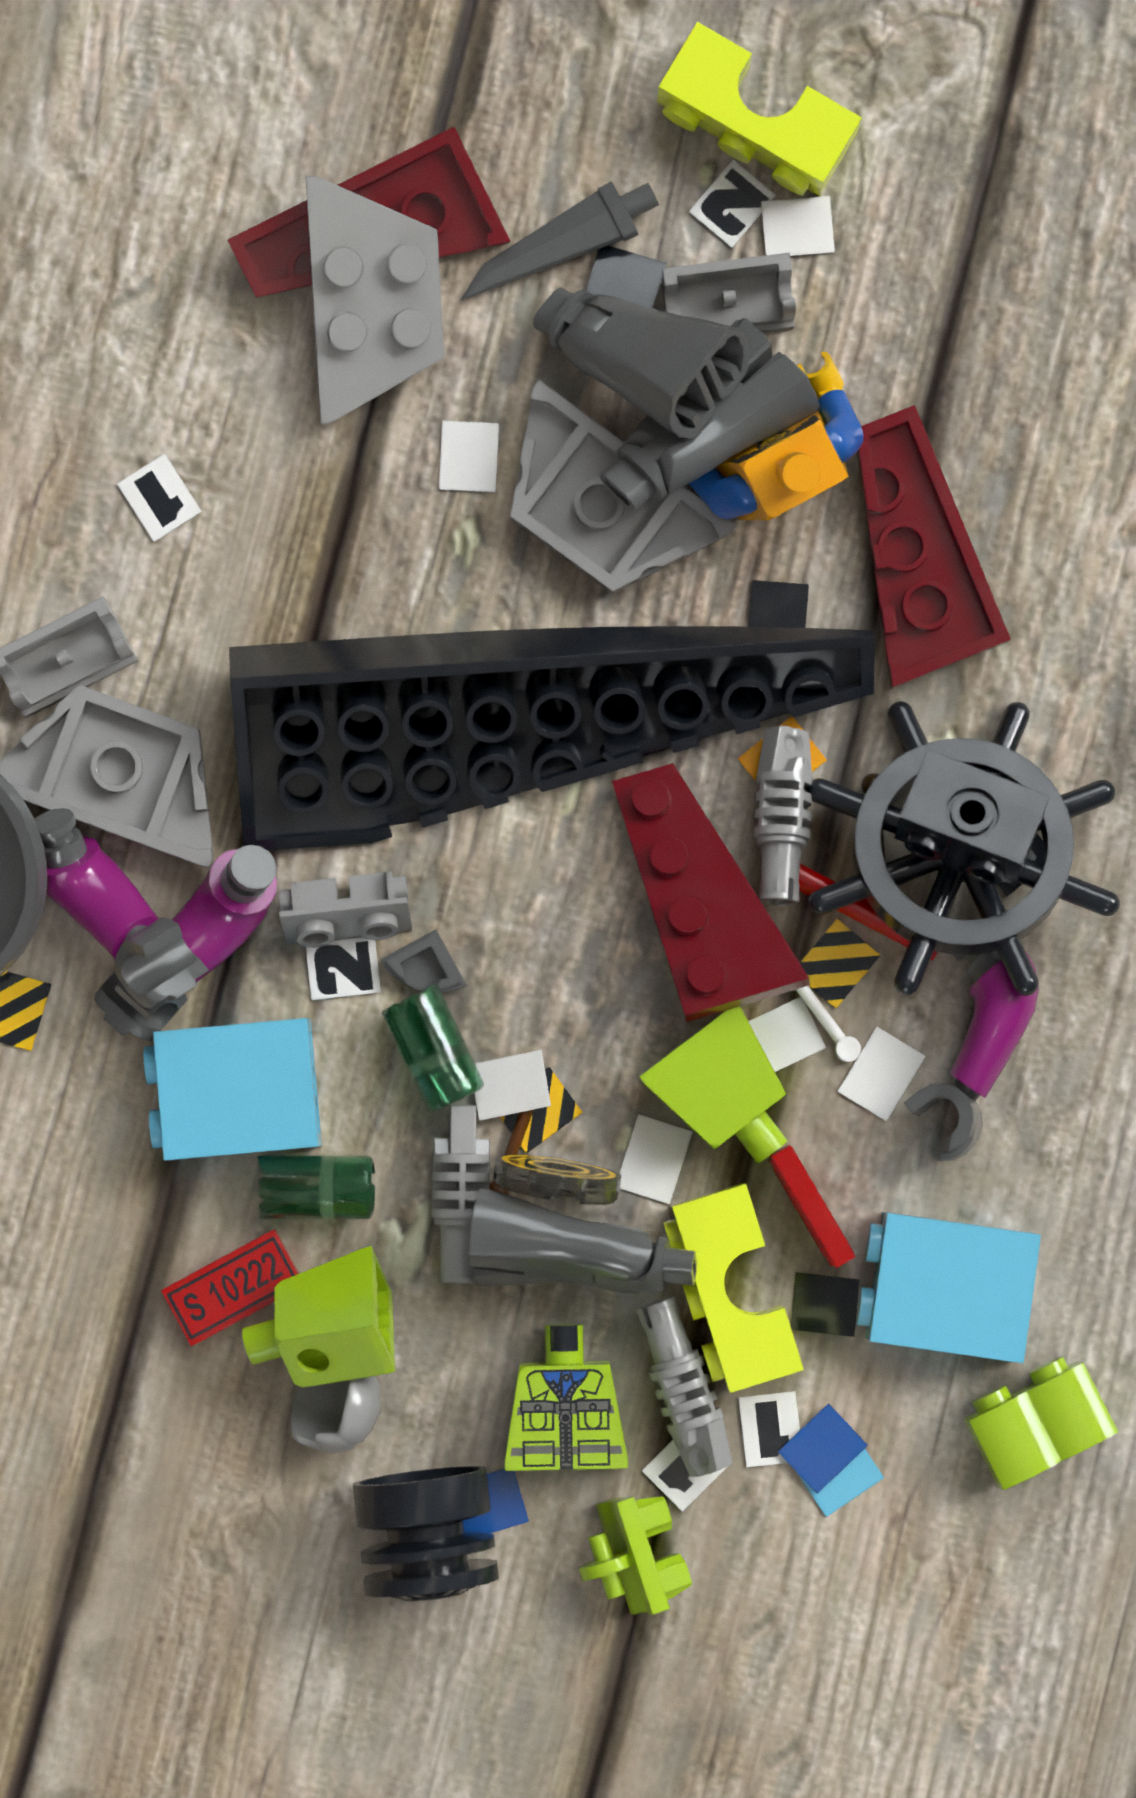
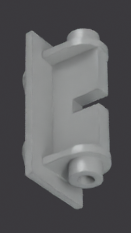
[279,871,413,948]

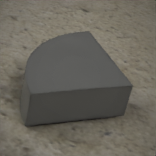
[380,929,467,993]

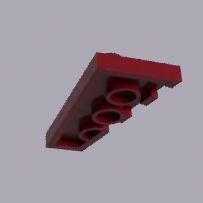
[227,127,511,298]
[857,405,1011,689]
[612,763,810,1022]

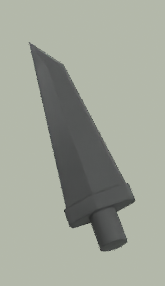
[460,181,659,301]

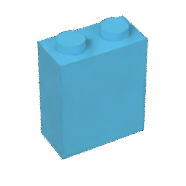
[144,1018,322,1160]
[856,1211,1041,1363]

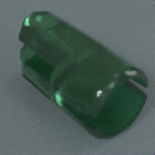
[382,984,484,1112]
[257,1155,375,1219]

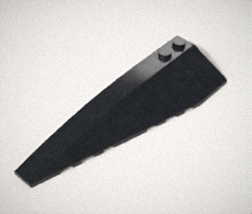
[229,626,874,850]

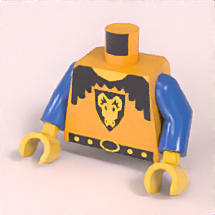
[689,351,863,521]

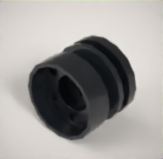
[353,1466,499,1601]

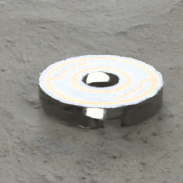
[493,1154,622,1205]

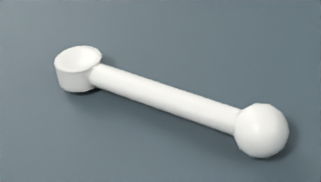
[796,986,861,1062]

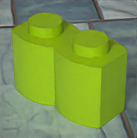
[964,1356,1118,1490]

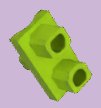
[578,1496,692,1615]

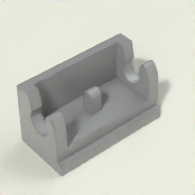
[661,253,796,333]
[0,597,139,718]

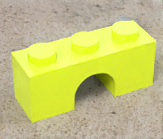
[657,22,862,197]
[663,1183,804,1393]

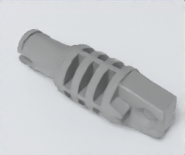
[753,726,813,906]
[431,1105,490,1283]
[636,1296,732,1477]

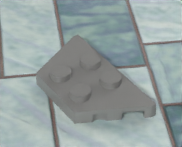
[305,176,444,424]
[510,380,736,594]
[0,685,214,870]

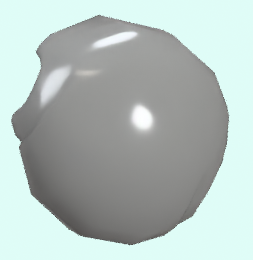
[290,1376,380,1454]

